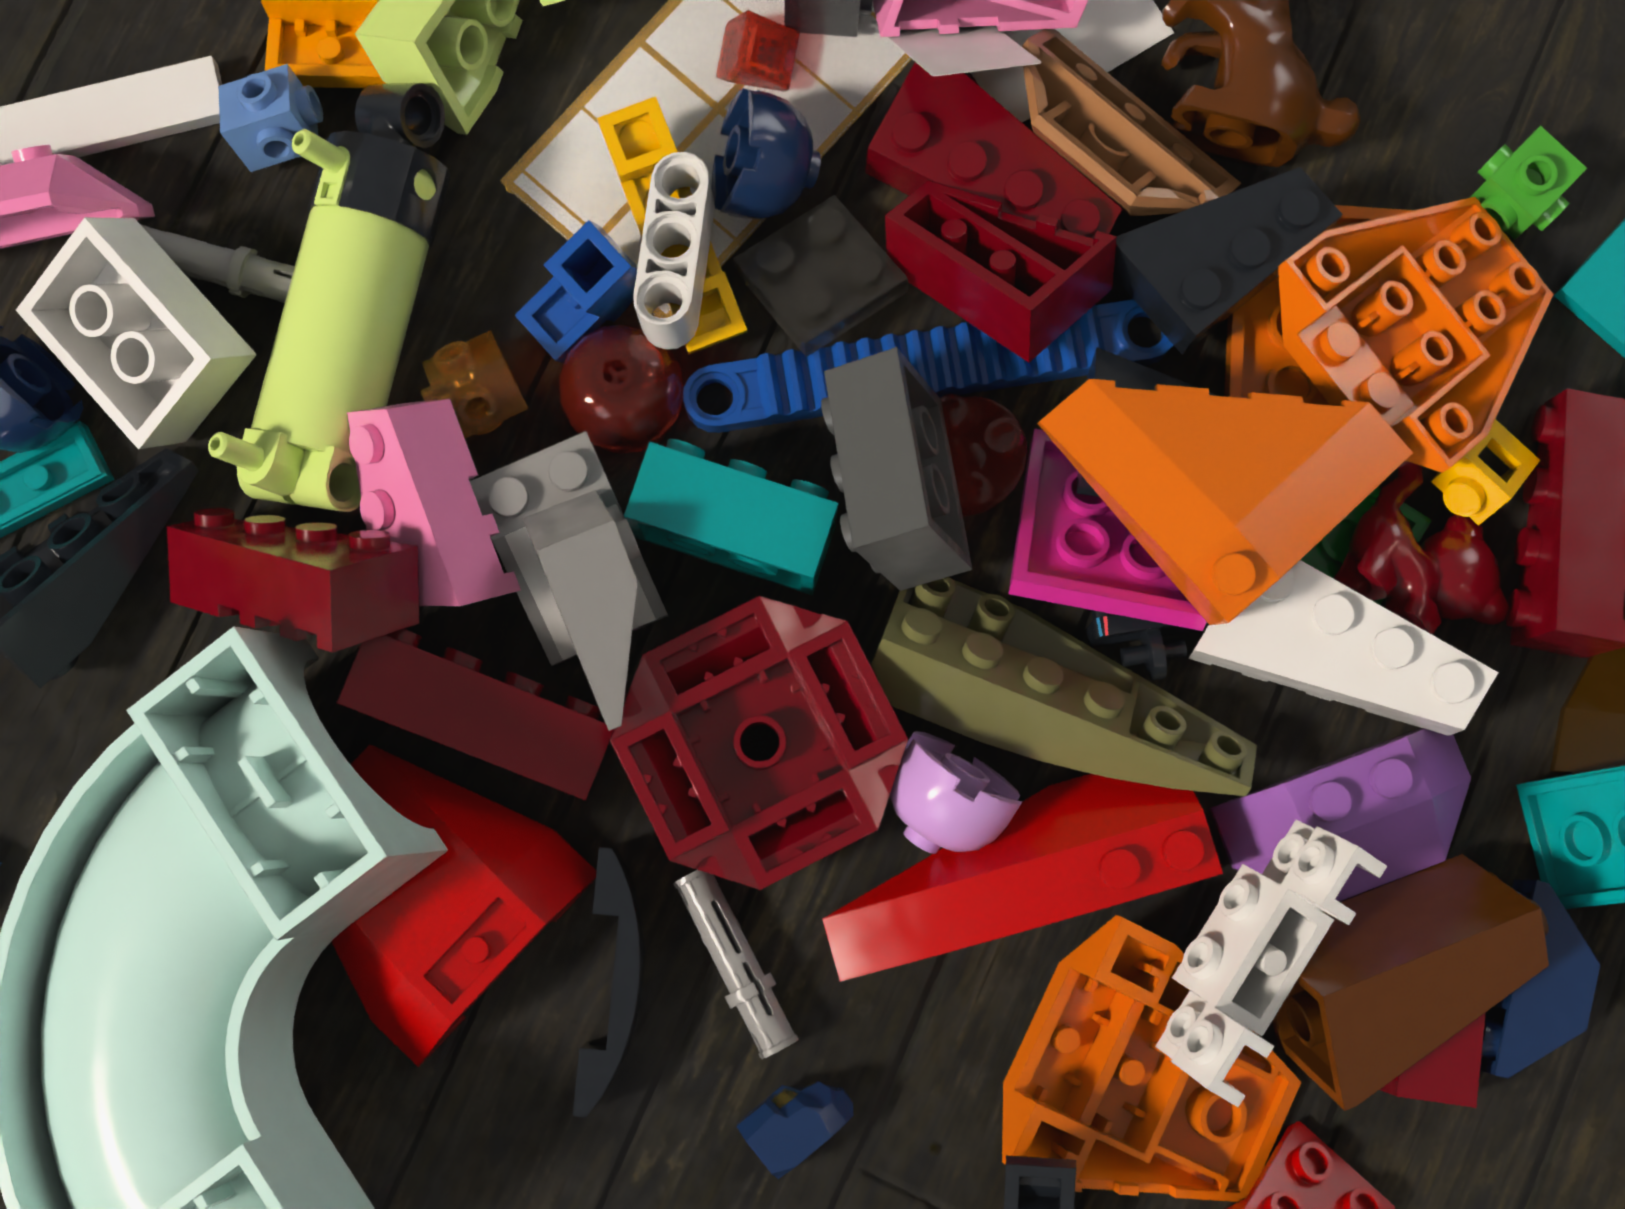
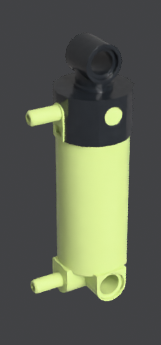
[208,83,451,512]

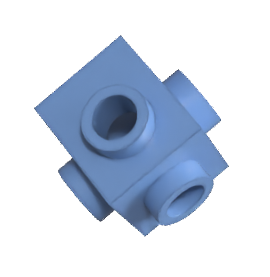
[218,64,323,172]

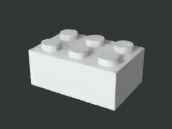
[16,217,257,449]

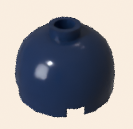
[711,88,821,219]
[0,326,84,453]

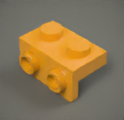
[261,0,386,88]

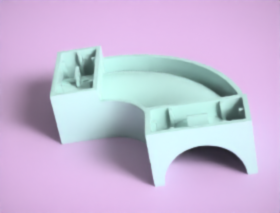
[0,626,448,1209]

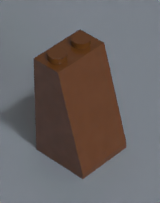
[1272,854,1549,1111]

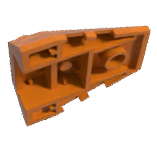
[1002,915,1301,1202]

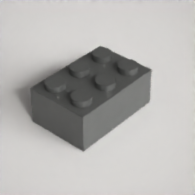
[821,347,973,591]

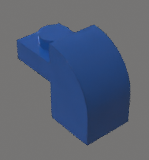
[515,220,637,363]

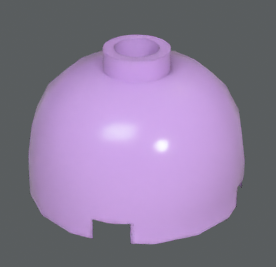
[890,731,1022,854]

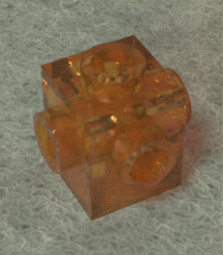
[420,330,528,438]

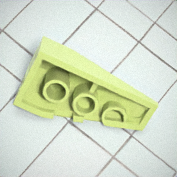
[355,0,523,135]

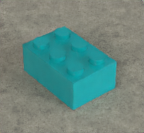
[624,439,838,596]

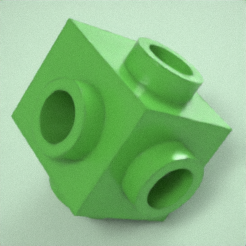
[1470,125,1587,240]

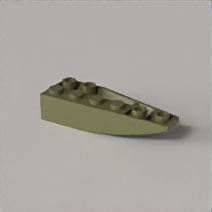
[870,577,1257,796]

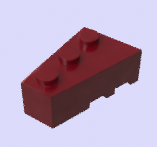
[885,180,1117,363]

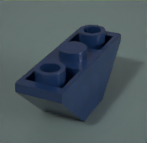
[1480,880,1600,1079]

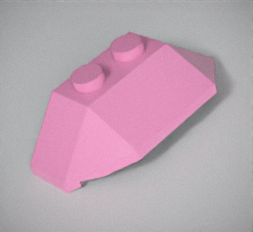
[0,145,155,249]

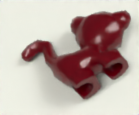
[1334,460,1509,634]

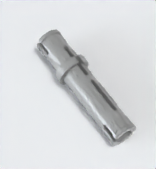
[140,224,295,303]
[673,870,799,1060]

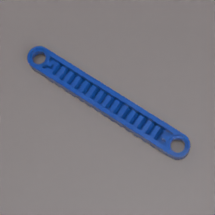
[683,299,1173,433]

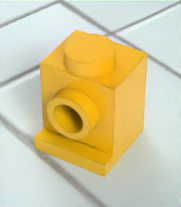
[1431,419,1540,526]

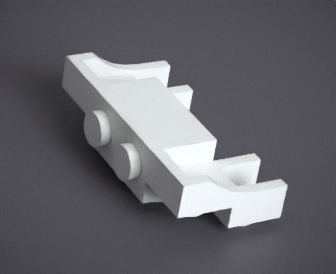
[1155,820,1387,1107]

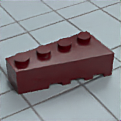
[866,62,1122,239]
[167,508,419,653]
[336,629,614,800]

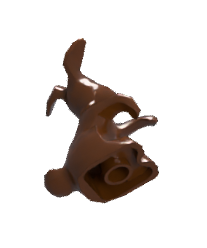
[1161,0,1361,167]

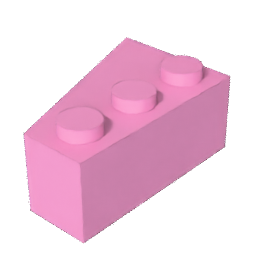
[347,399,521,606]

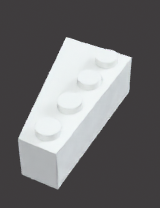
[1188,560,1498,736]

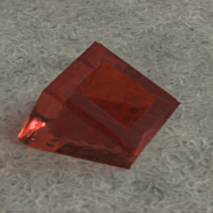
[716,10,800,92]

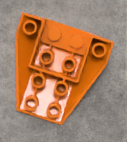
[1278,197,1554,473]

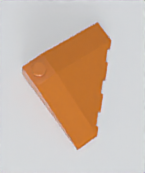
[1037,379,1413,625]

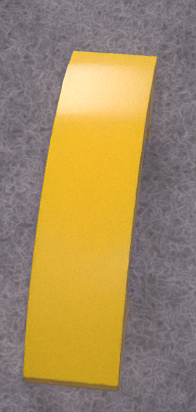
[597,96,747,354]

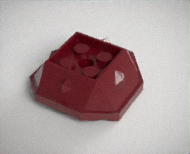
[610,596,908,890]

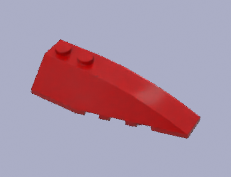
[822,774,1223,982]

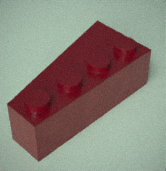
[1505,388,1625,658]

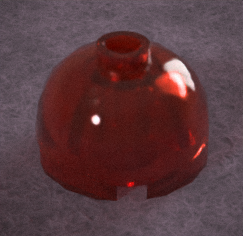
[559,324,684,454]

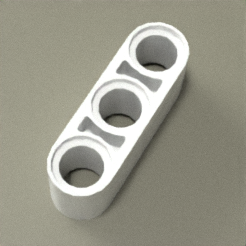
[633,152,715,349]

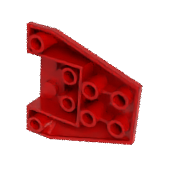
[331,744,597,1067]

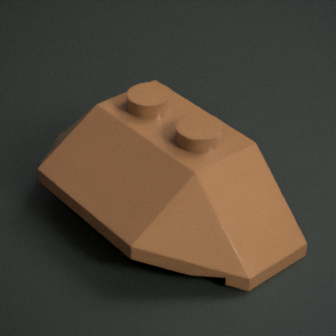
[1022,29,1241,217]

